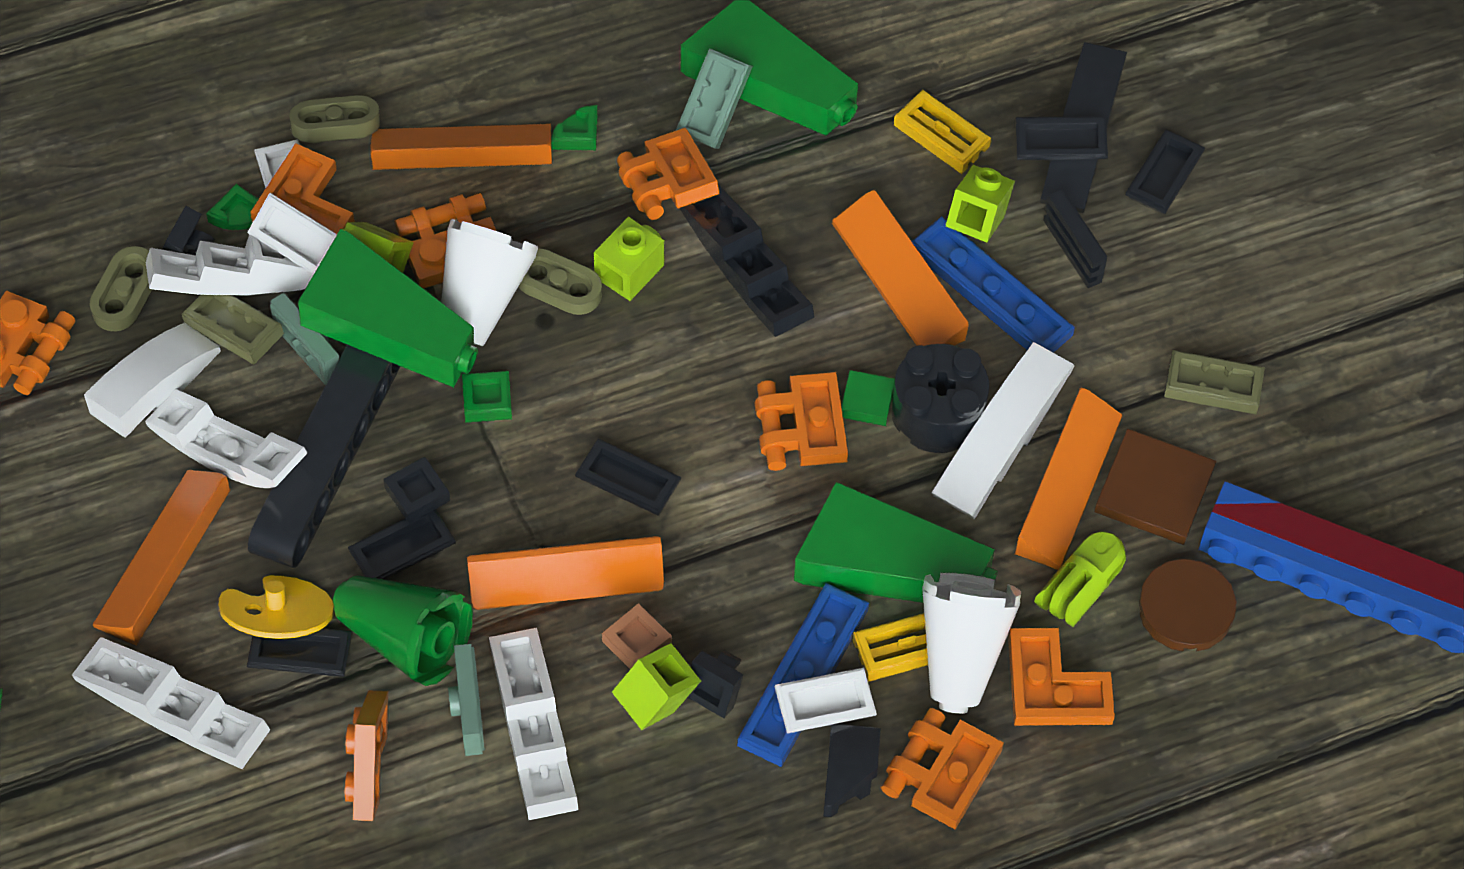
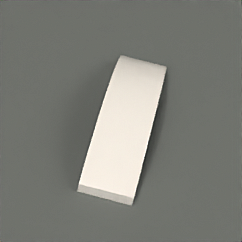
[145,389,307,488]

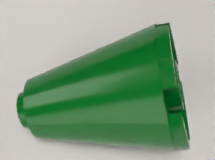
[333,575,473,686]

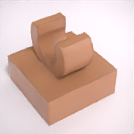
[602,603,672,669]

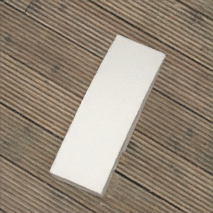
[84,323,221,438]

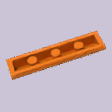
[371,124,552,170]
[832,190,969,346]
[1015,387,1122,570]
[93,470,230,646]
[467,536,664,610]

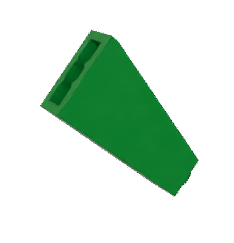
[681,0,858,136]
[298,229,478,388]
[794,482,998,603]

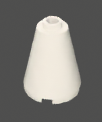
[441,219,538,346]
[922,573,1021,714]

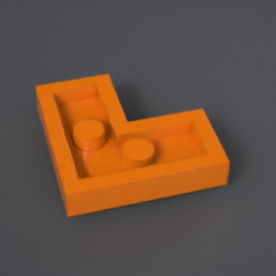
[250,143,354,234]
[1008,628,1115,726]
[345,690,388,821]

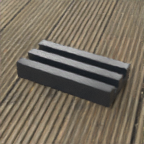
[1043,189,1108,288]

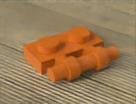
[617,127,719,220]
[394,193,496,289]
[0,291,76,395]
[754,372,848,471]
[881,708,1004,829]

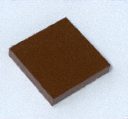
[1094,429,1216,545]

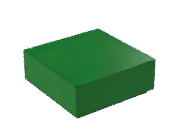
[841,370,895,426]
[462,371,512,423]

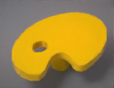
[218,575,334,639]

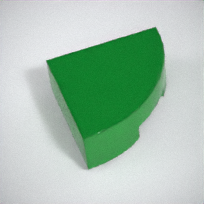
[551,105,598,151]
[206,184,259,230]

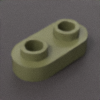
[289,95,380,144]
[90,246,153,331]
[519,248,602,315]

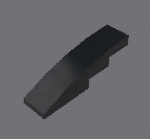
[1040,42,1127,214]
[679,184,815,337]

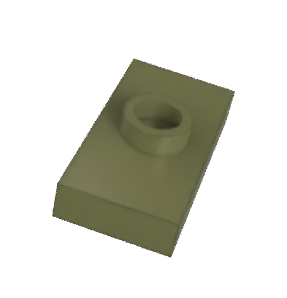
[182,295,284,365]
[1164,350,1265,414]

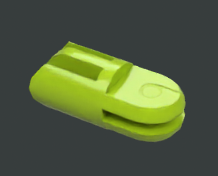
[1034,531,1126,627]

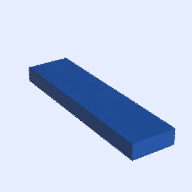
[911,216,1075,353]
[737,583,869,767]

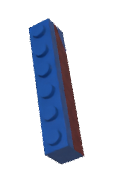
[1198,482,1464,653]

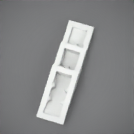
[146,234,314,295]
[932,342,1075,519]
[489,628,578,820]
[72,637,270,769]

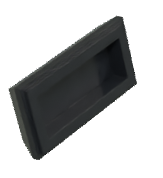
[1016,116,1108,160]
[1125,129,1205,214]
[575,438,681,516]
[348,509,456,579]
[247,628,352,677]

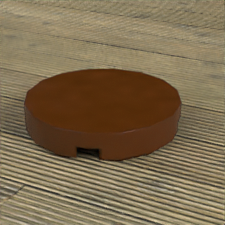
[1139,559,1237,651]

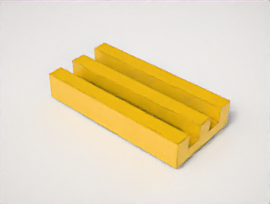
[894,90,991,174]
[852,613,928,682]

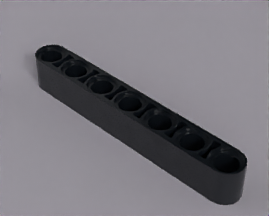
[248,345,401,568]

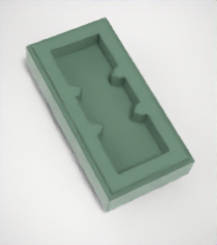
[676,49,753,149]
[270,292,339,385]
[448,644,485,756]

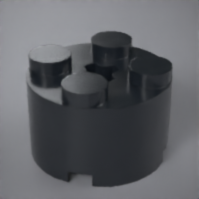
[892,344,989,453]

